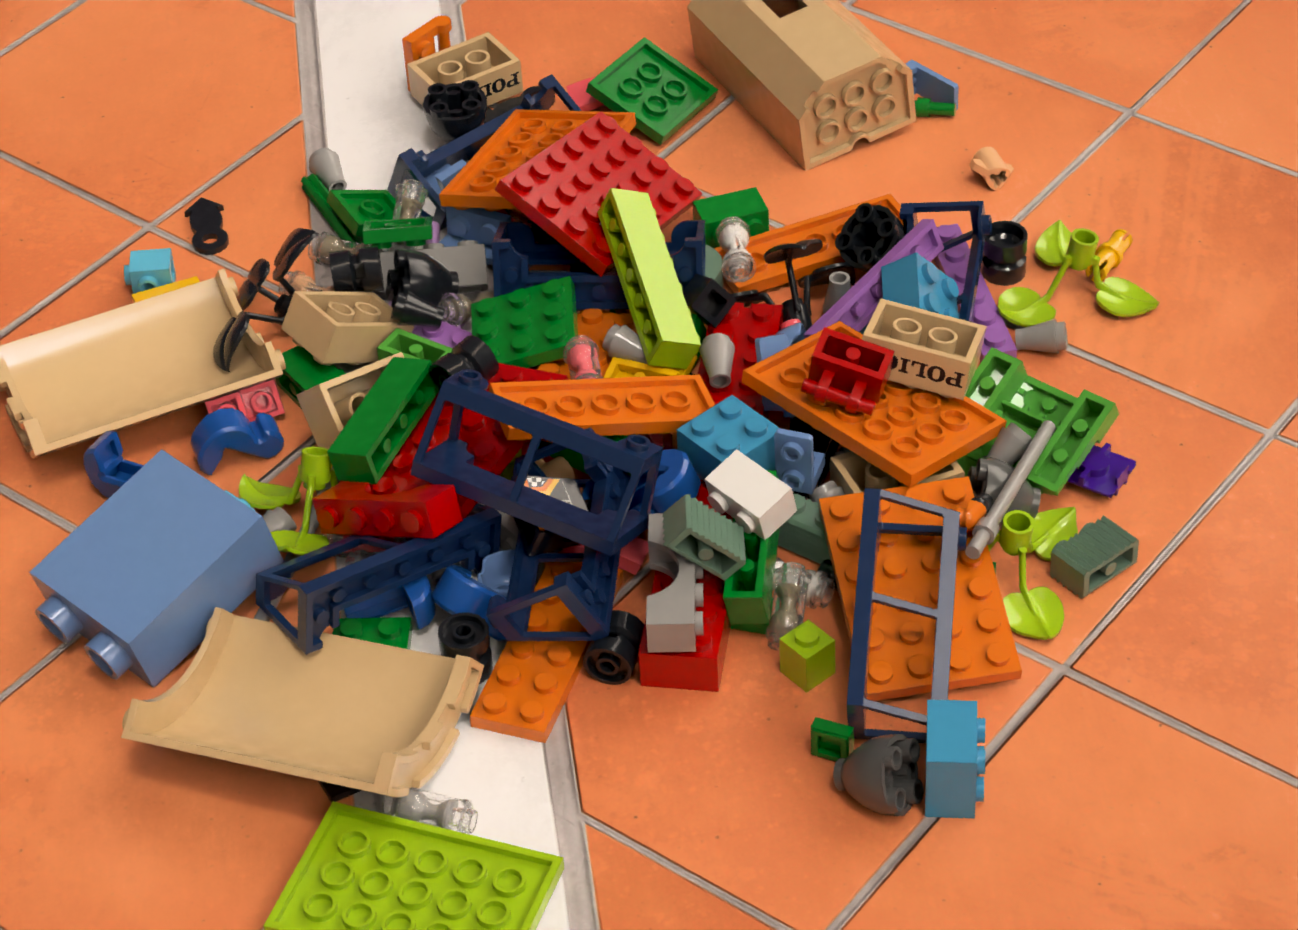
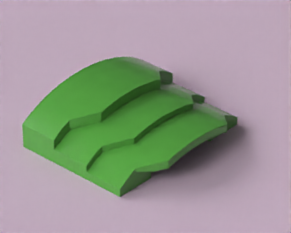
[956,347,1119,496]

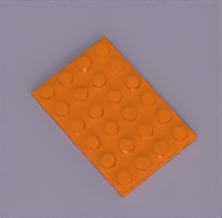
[439,109,636,213]
[742,321,1007,488]
[818,476,1022,701]

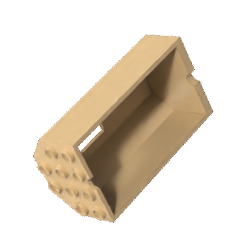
[687,0,916,171]

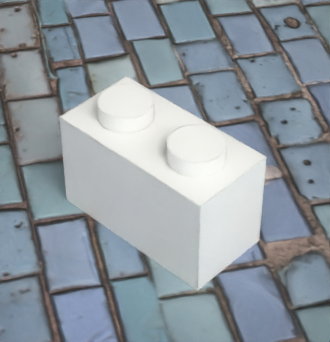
[704,449,797,540]

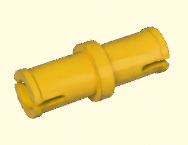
[1085,229,1133,281]

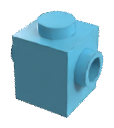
[124,248,176,294]

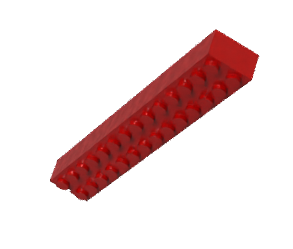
[638,302,783,692]

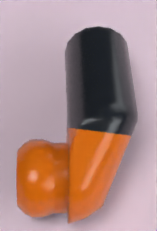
[954,493,993,530]

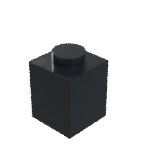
[682,274,737,328]

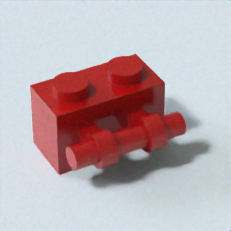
[801,327,895,416]

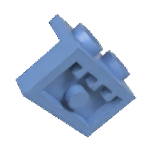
[439,207,511,265]

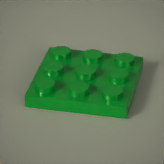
[586,37,718,145]
[471,276,579,368]

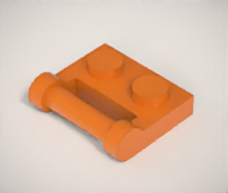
[402,15,452,92]

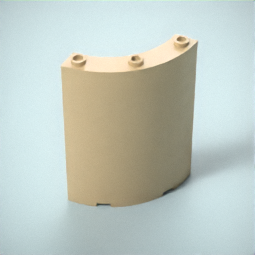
[0,269,286,458]
[121,607,484,797]

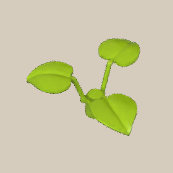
[997,220,1159,327]
[239,446,338,555]
[988,507,1078,640]

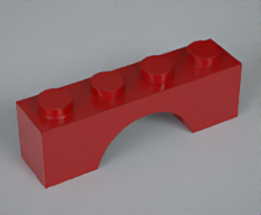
[312,481,463,539]

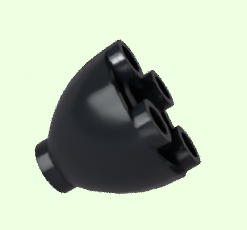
[423,80,487,143]
[835,203,905,272]
[387,249,459,308]

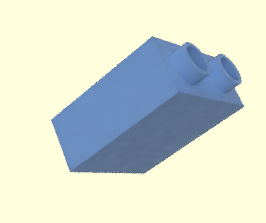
[29,449,284,688]

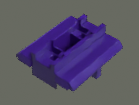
[1068,443,1136,498]

